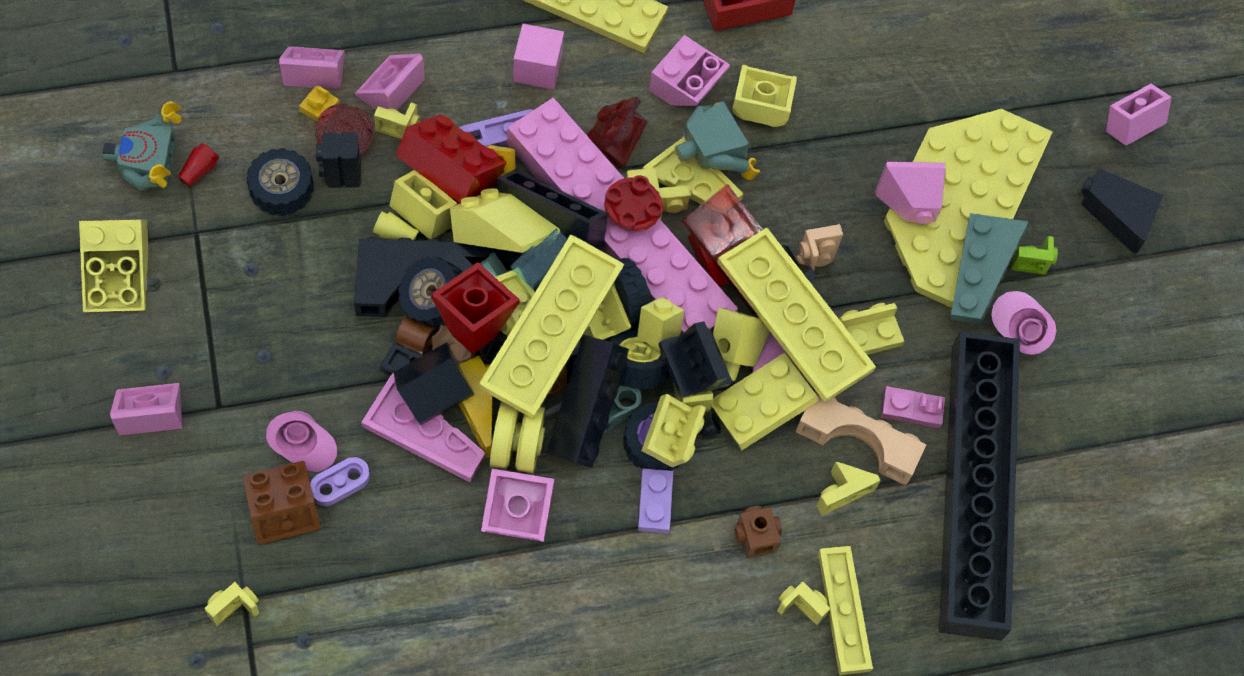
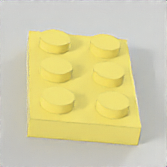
[711,353,819,450]

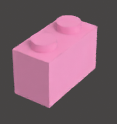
[1106,84,1172,146]

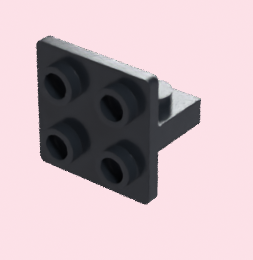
[658,321,732,398]

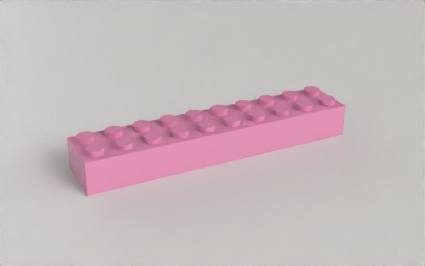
[507,97,738,335]

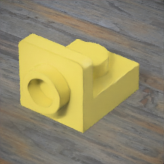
[374,102,421,139]

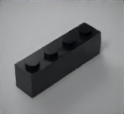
[496,169,608,248]
[546,335,629,468]

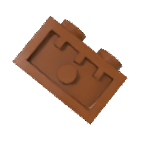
[243,461,321,545]

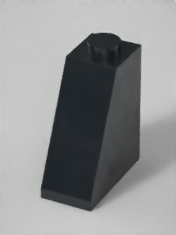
[1081,168,1163,254]

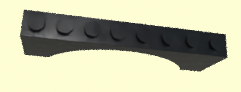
[354,236,598,317]

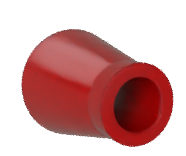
[177,143,219,187]

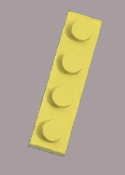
[818,546,873,675]

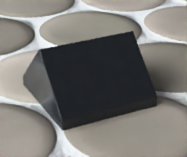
[393,342,475,425]

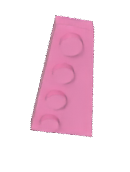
[361,373,486,482]

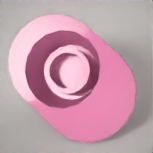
[991,291,1057,355]
[266,411,337,472]

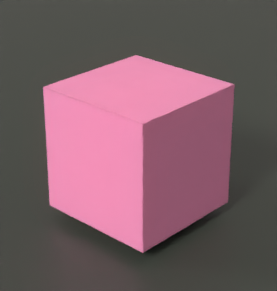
[513,23,564,90]

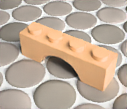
[796,391,926,486]

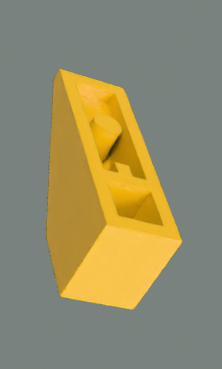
[458,356,492,459]

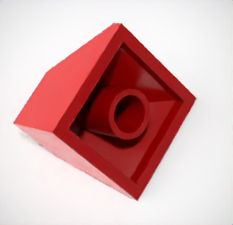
[431,262,520,354]

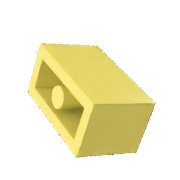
[389,170,457,239]

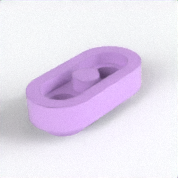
[310,457,370,506]

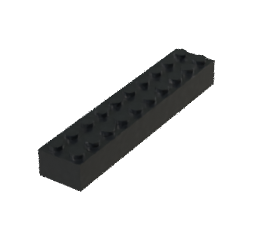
[939,331,1020,641]

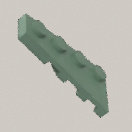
[951,213,1029,324]

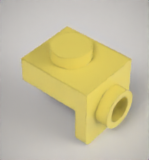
[204,582,259,626]
[777,582,831,625]

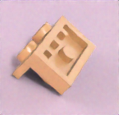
[795,224,843,271]

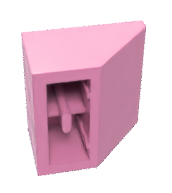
[649,35,730,106]

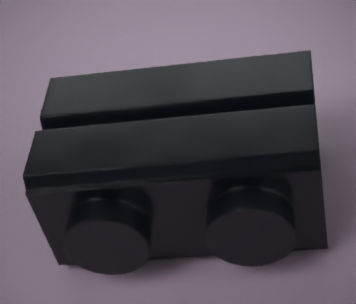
[316,132,361,188]

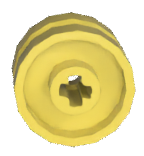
[490,401,546,475]

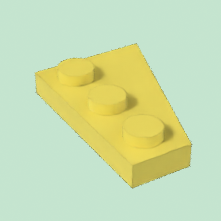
[643,137,743,215]

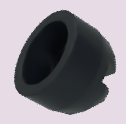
[699,411,721,438]

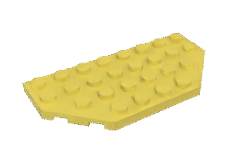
[884,109,1053,308]

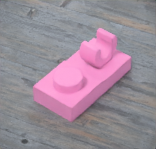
[881,386,945,429]

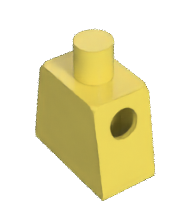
[713,307,770,381]

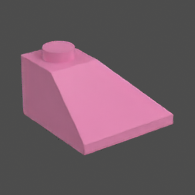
[875,162,945,224]

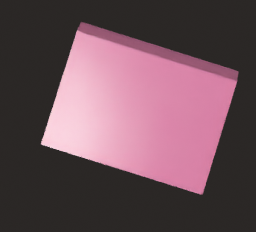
[279,46,345,90]
[355,54,425,110]
[110,383,182,436]

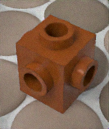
[734,506,782,558]

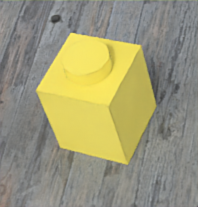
[637,297,684,351]

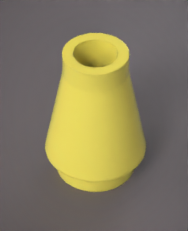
[373,211,419,241]

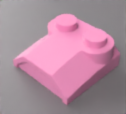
[481,469,555,542]

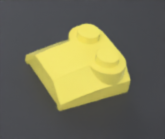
[732,65,797,127]

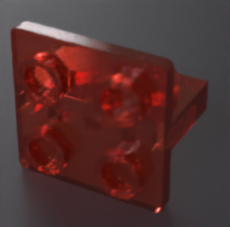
[586,97,648,168]

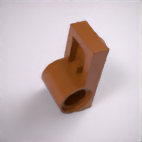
[396,316,440,355]

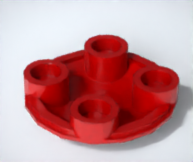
[604,175,663,232]

